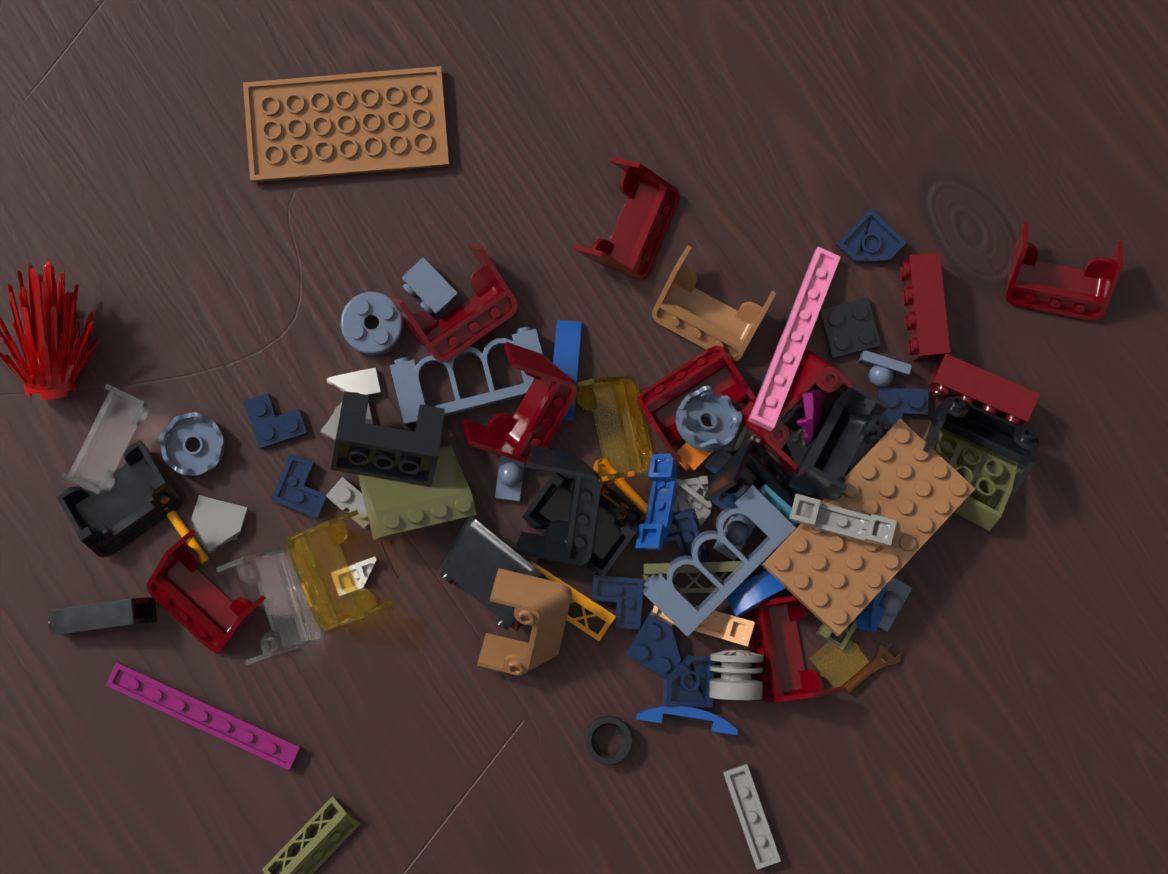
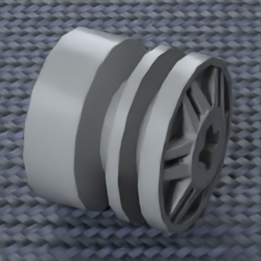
[709,650,764,700]

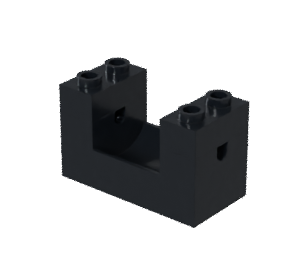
[330,391,445,487]

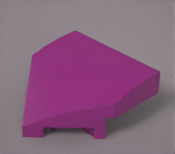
[797,388,825,443]

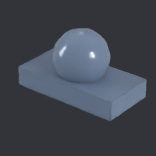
[858,350,912,388]
[495,456,525,502]
[713,513,756,561]
[878,577,912,632]

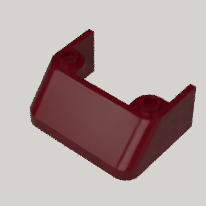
[572,157,680,280]
[1005,222,1123,321]
[390,243,518,362]
[462,342,577,463]
[638,346,756,462]
[741,349,853,470]
[146,529,266,653]
[745,595,842,703]

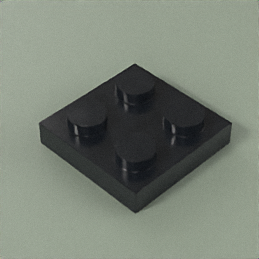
[819,298,881,359]

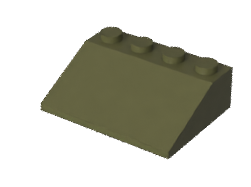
[922,422,1018,531]
[357,445,477,540]

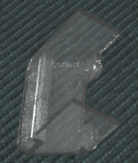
[60,384,150,495]
[216,546,324,665]

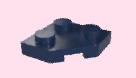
[836,208,907,262]
[625,611,682,678]
[662,655,715,708]

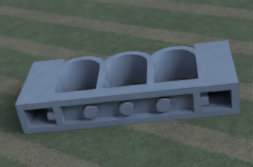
[389,326,542,426]
[643,482,796,637]

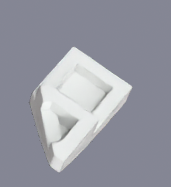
[327,368,381,395]
[330,557,376,596]

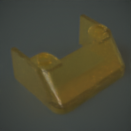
[575,376,653,484]
[286,510,395,631]

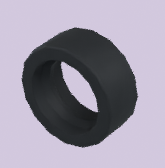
[585,716,633,765]

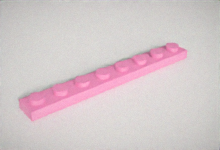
[748,246,840,431]

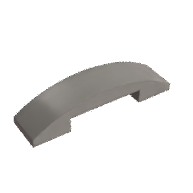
[789,494,897,546]

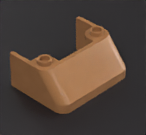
[652,245,776,362]
[477,568,572,675]

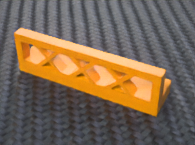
[530,561,616,641]

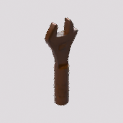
[843,642,902,694]

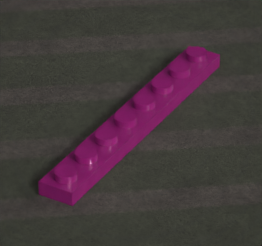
[105,662,301,770]

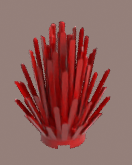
[0,261,98,400]

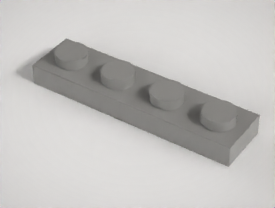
[723,764,781,870]

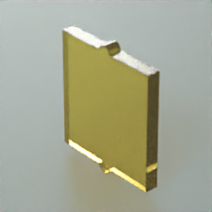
[808,631,869,687]

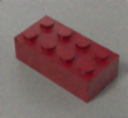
[899,252,950,361]
[927,354,1040,426]

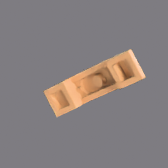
[652,604,755,647]

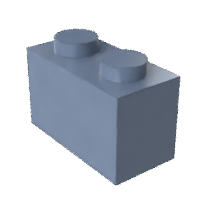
[401,257,459,317]

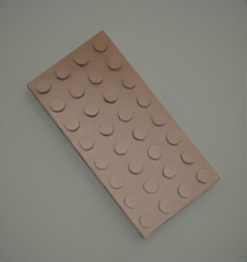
[243,66,450,182]
[762,419,975,636]

